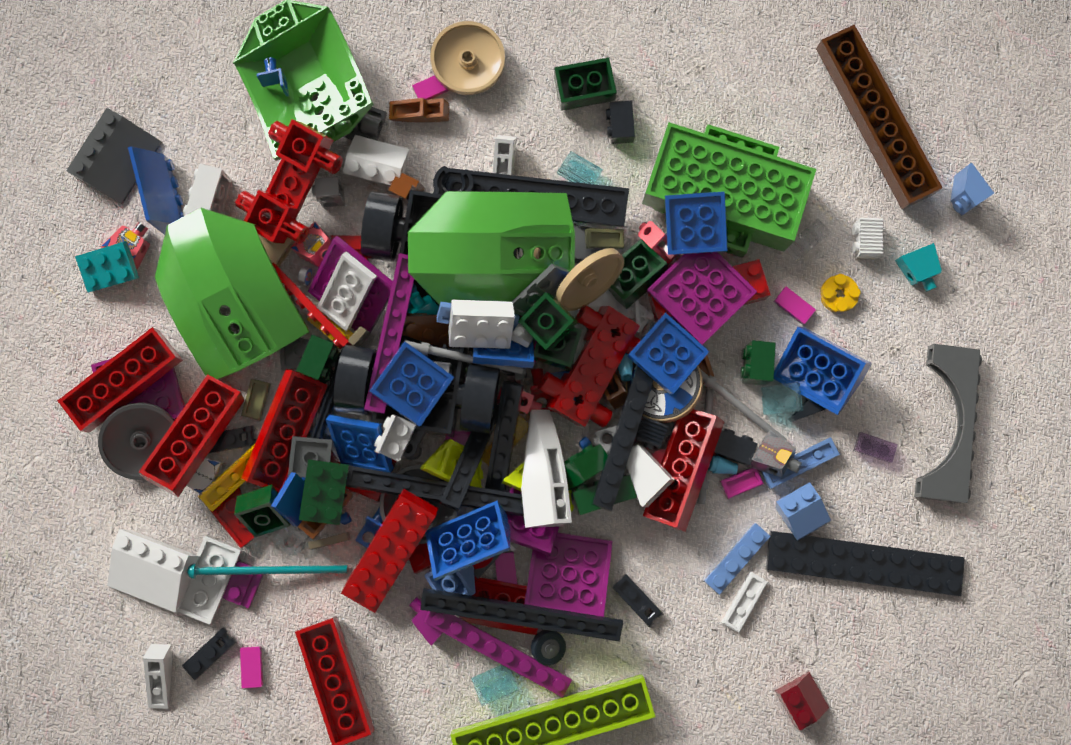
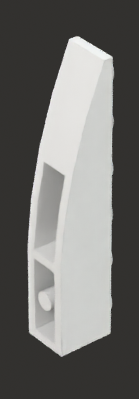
[521,410,572,528]

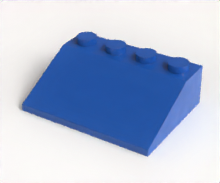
[128,146,184,235]
[774,327,872,415]
[425,500,510,581]

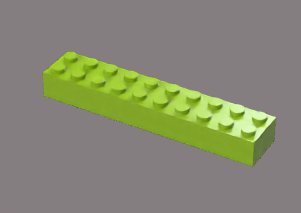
[450,674,656,745]

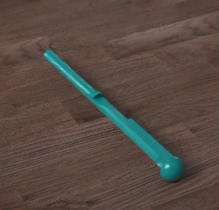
[187,563,347,579]

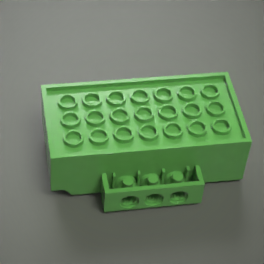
[642,122,817,258]

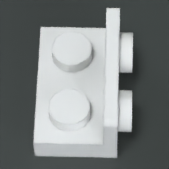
[374,415,417,462]

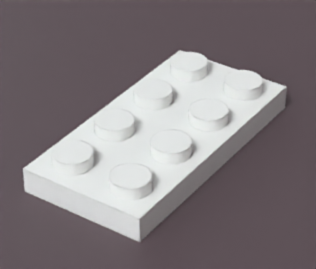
[317,252,377,331]
[178,536,243,624]

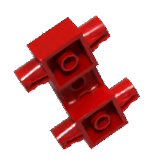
[235,119,343,244]
[538,304,641,427]

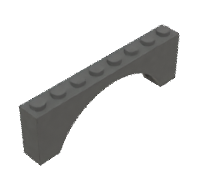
[914,344,982,503]

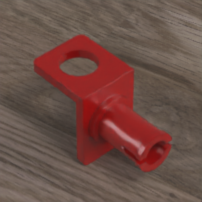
[530,368,552,412]

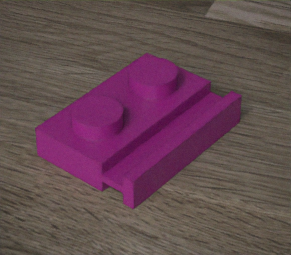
[222,561,264,609]

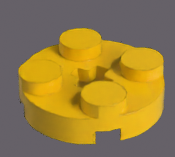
[820,274,860,312]

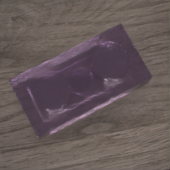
[853,432,898,463]

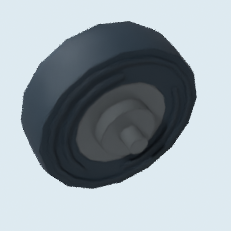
[531,630,566,666]

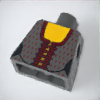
[751,430,802,477]

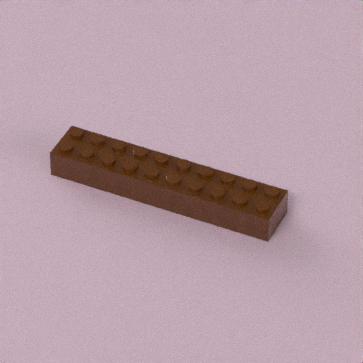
[816,24,943,210]

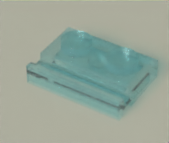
[557,151,603,184]
[761,382,803,415]
[471,665,519,706]

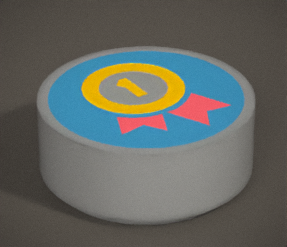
[298,266,312,286]

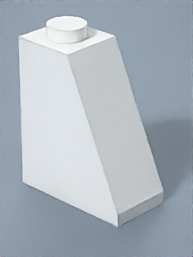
[626,445,675,507]

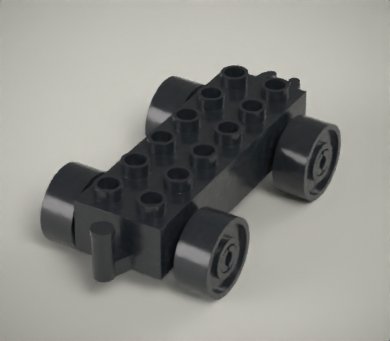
[334,166,520,460]

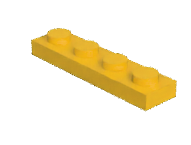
[197,444,255,511]

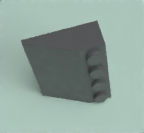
[66,108,162,204]

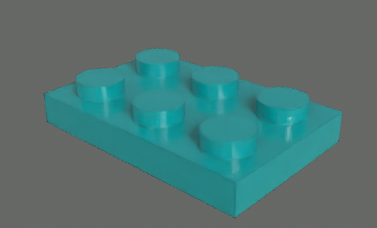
[75,241,139,293]

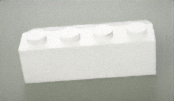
[107,529,199,613]

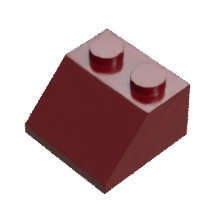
[775,672,829,731]

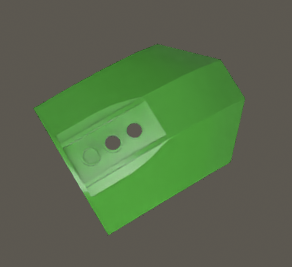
[233,0,374,161]
[408,192,575,305]
[155,208,309,379]

